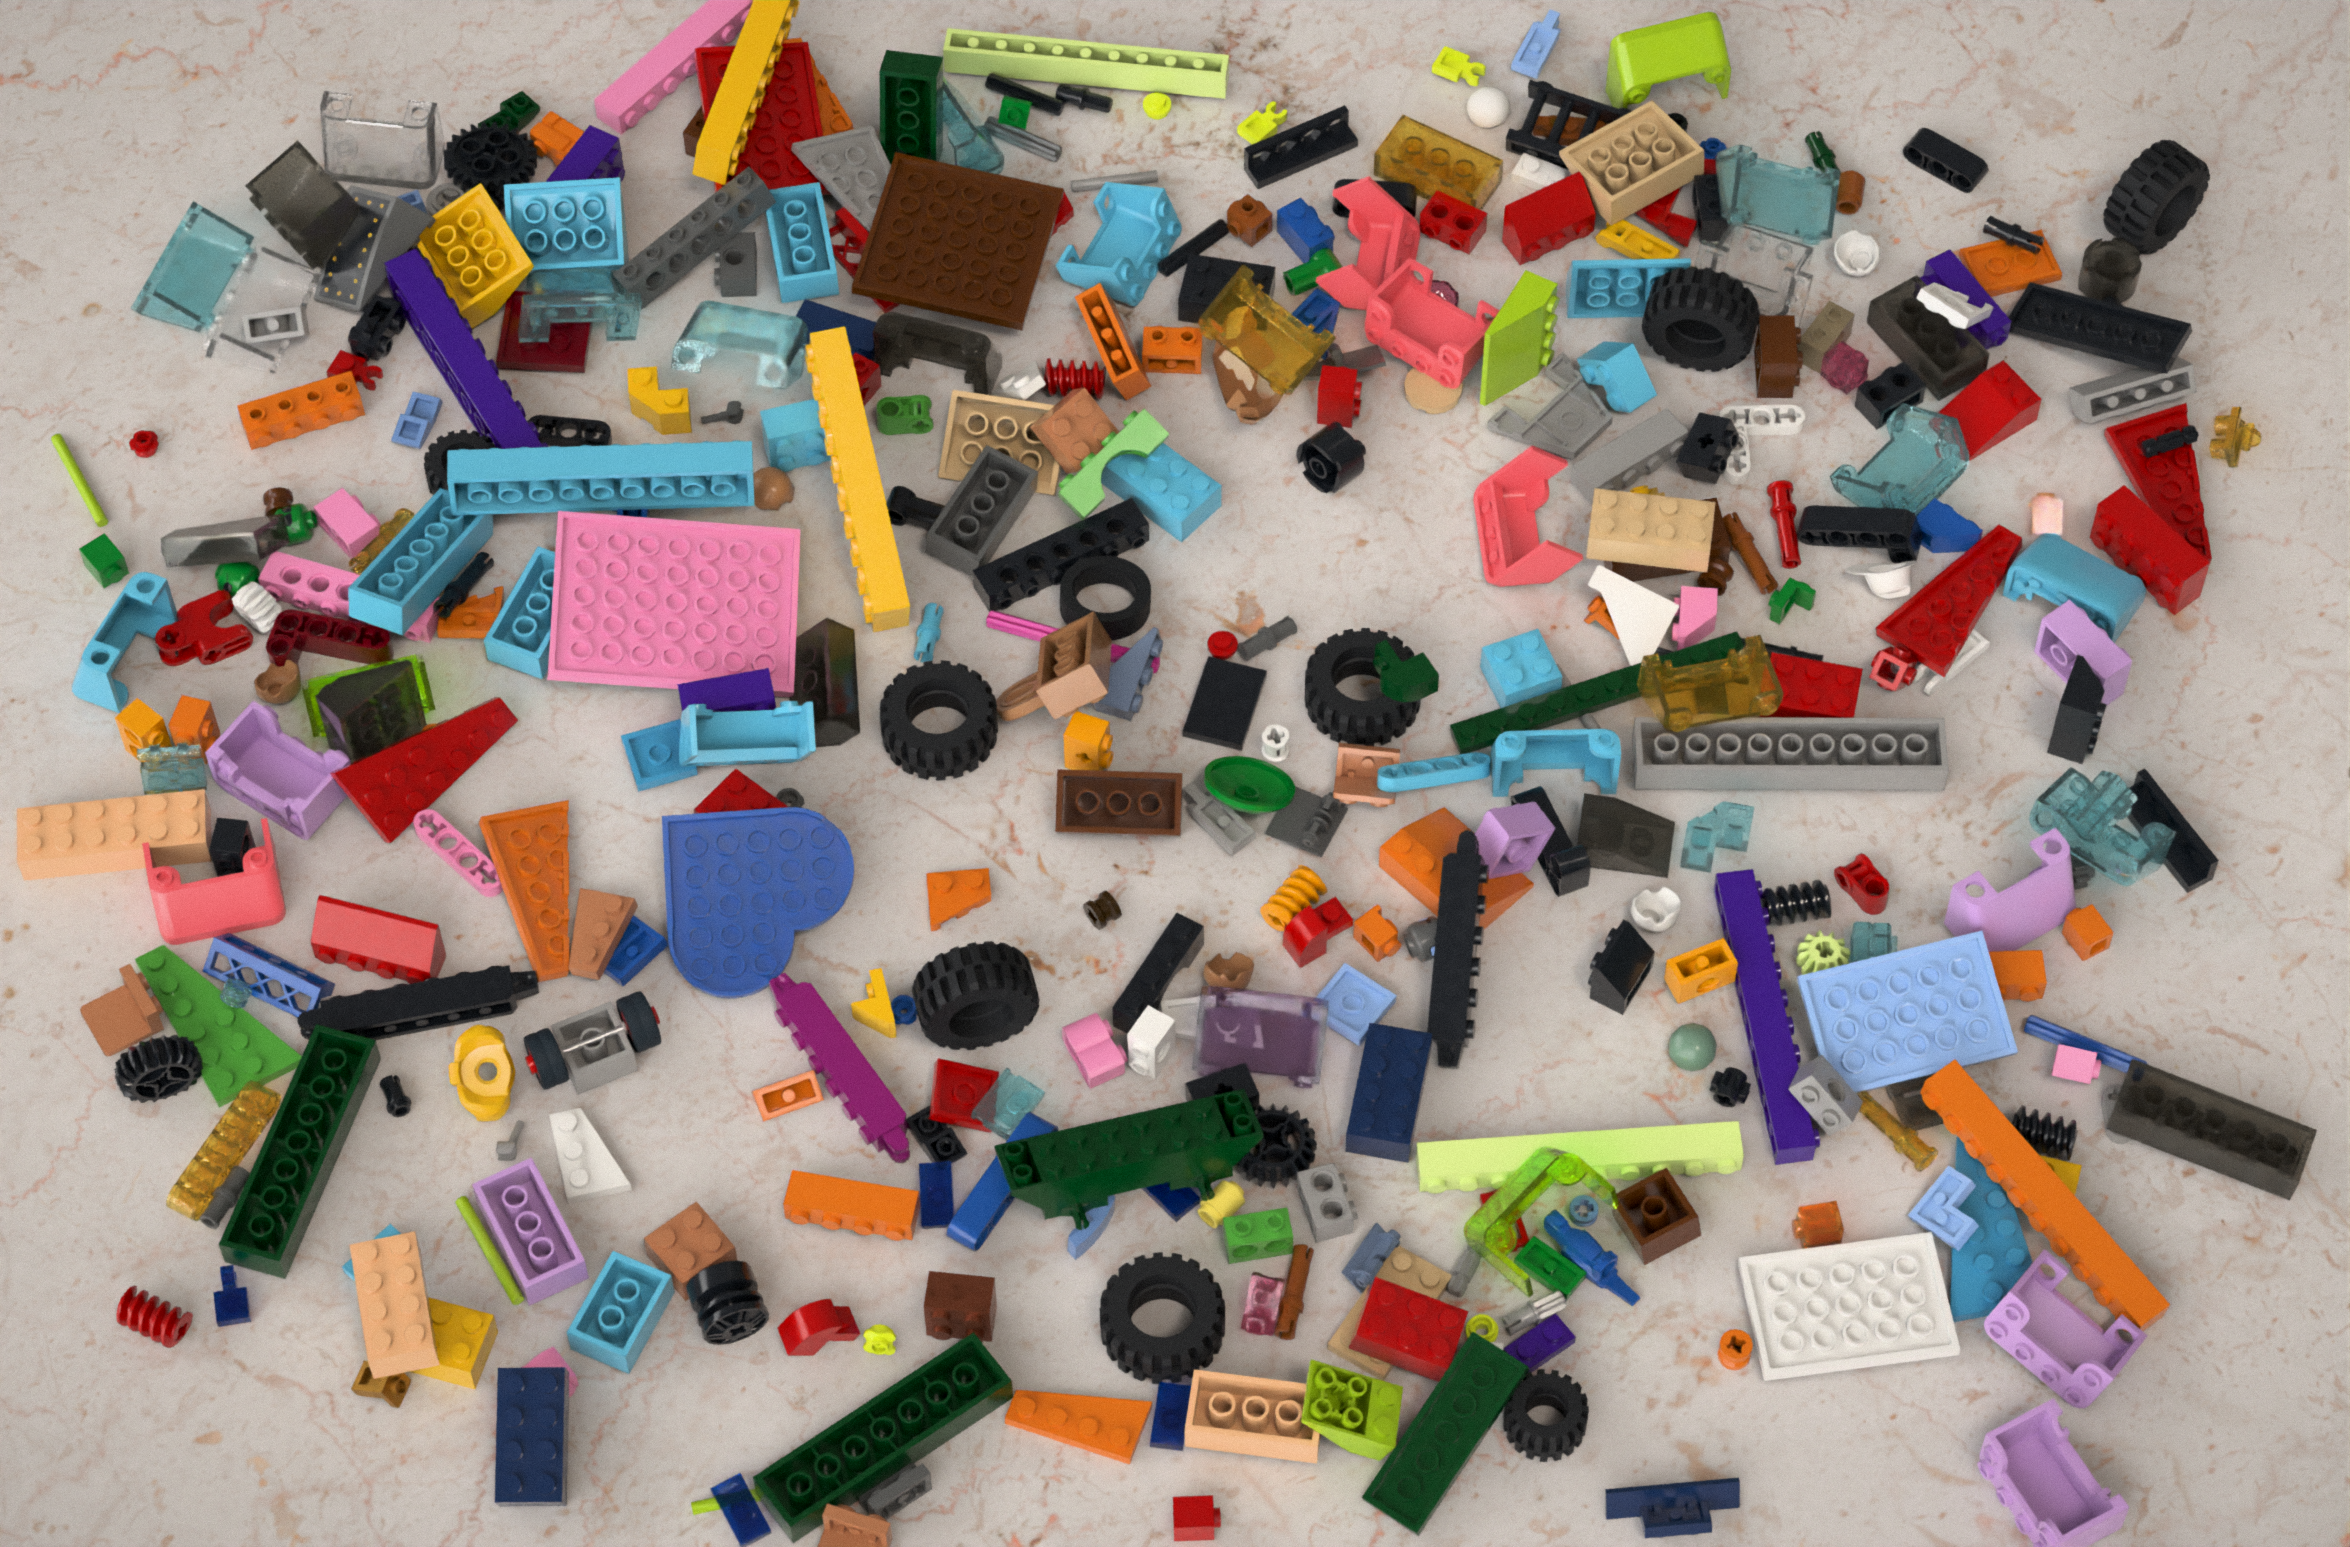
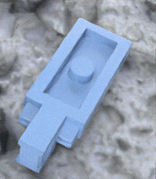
[1511,9,1561,79]

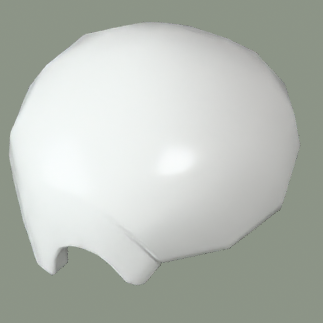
[1467,86,1511,128]
[1834,230,1880,277]
[1630,887,1682,932]

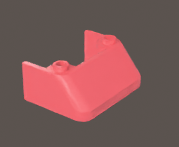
[1316,176,1420,311]
[1473,445,1583,587]
[142,818,286,945]

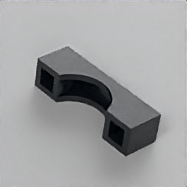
[1112,913,1204,1034]

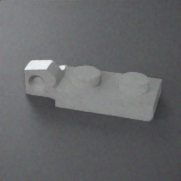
[1183,782,1256,856]

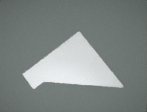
[1588,565,1679,666]

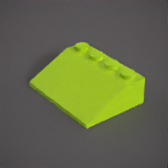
[1480,270,1560,406]

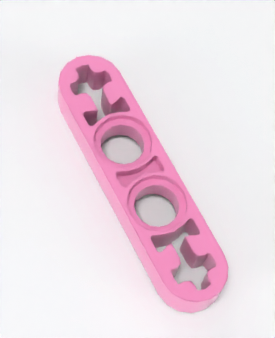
[413,809,503,897]

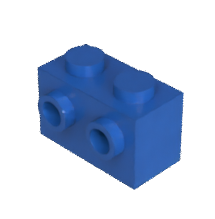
[1277,198,1335,263]

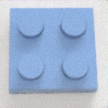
[1308,963,1397,1046]

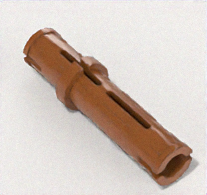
[1723,512,1778,595]
[1274,1244,1314,1340]

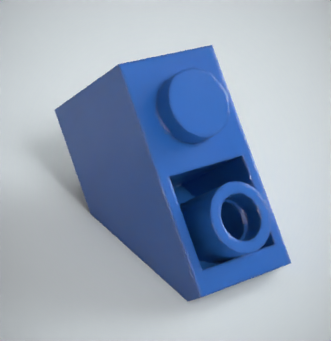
[1916,498,1983,553]

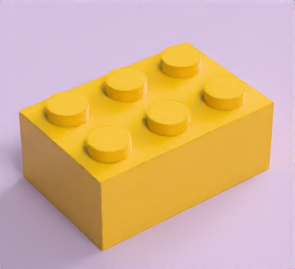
[409,1297,498,1389]

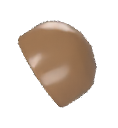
[754,467,795,511]
[254,660,301,704]
[1203,952,1255,993]

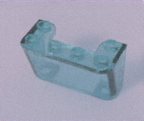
[671,301,808,390]
[2029,767,2177,886]

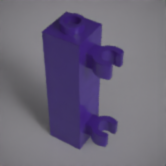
[1913,249,2011,351]

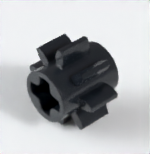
[1709,1067,1751,1107]

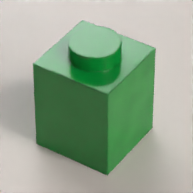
[79,533,129,589]

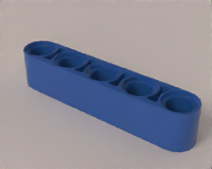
[946,1112,1059,1251]

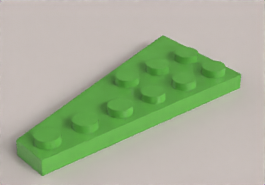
[135,945,302,1108]

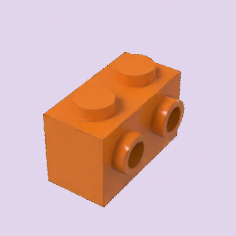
[1142,326,1203,374]
[168,695,221,765]

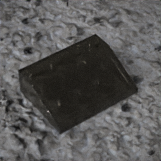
[315,660,427,764]

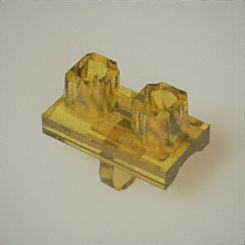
[2209,407,2262,467]

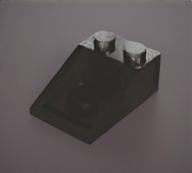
[1577,793,1675,878]

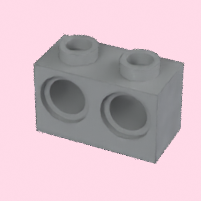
[1296,1163,1358,1243]

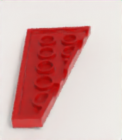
[2104,403,2212,563]

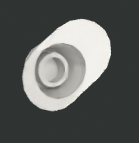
[1846,561,1917,599]

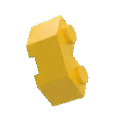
[627,366,692,435]

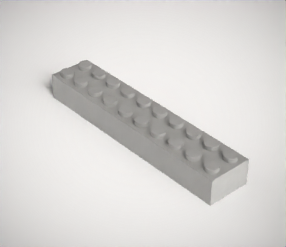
[1632,717,1949,790]

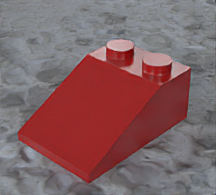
[1931,360,2042,462]

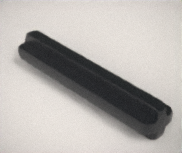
[985,73,1065,116]
[1158,219,1229,277]

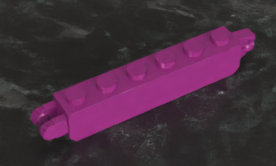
[769,973,910,1164]

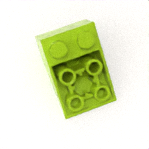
[1301,1359,1403,1461]

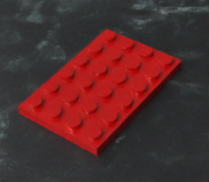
[694,42,831,195]

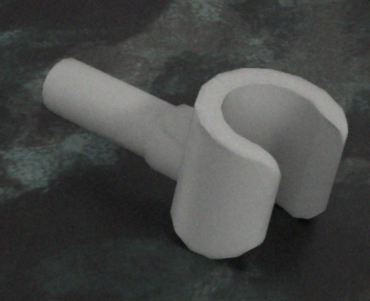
[496,1120,524,1161]

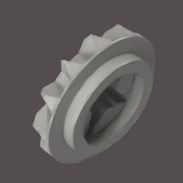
[426,183,469,216]

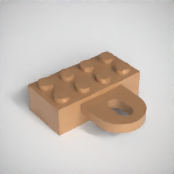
[996,611,1112,721]

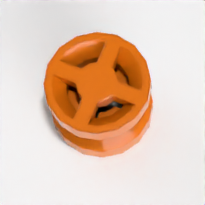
[1718,1329,1753,1370]

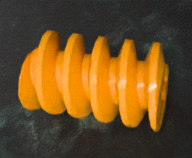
[1260,865,1327,932]

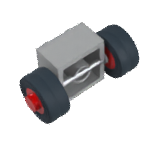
[524,991,661,1094]

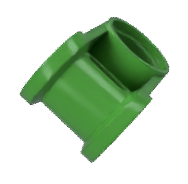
[876,395,934,435]

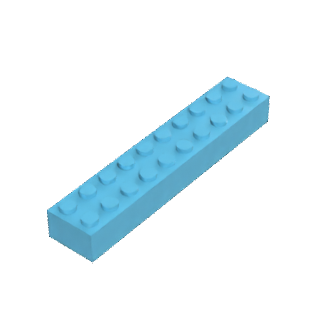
[447,440,755,515]

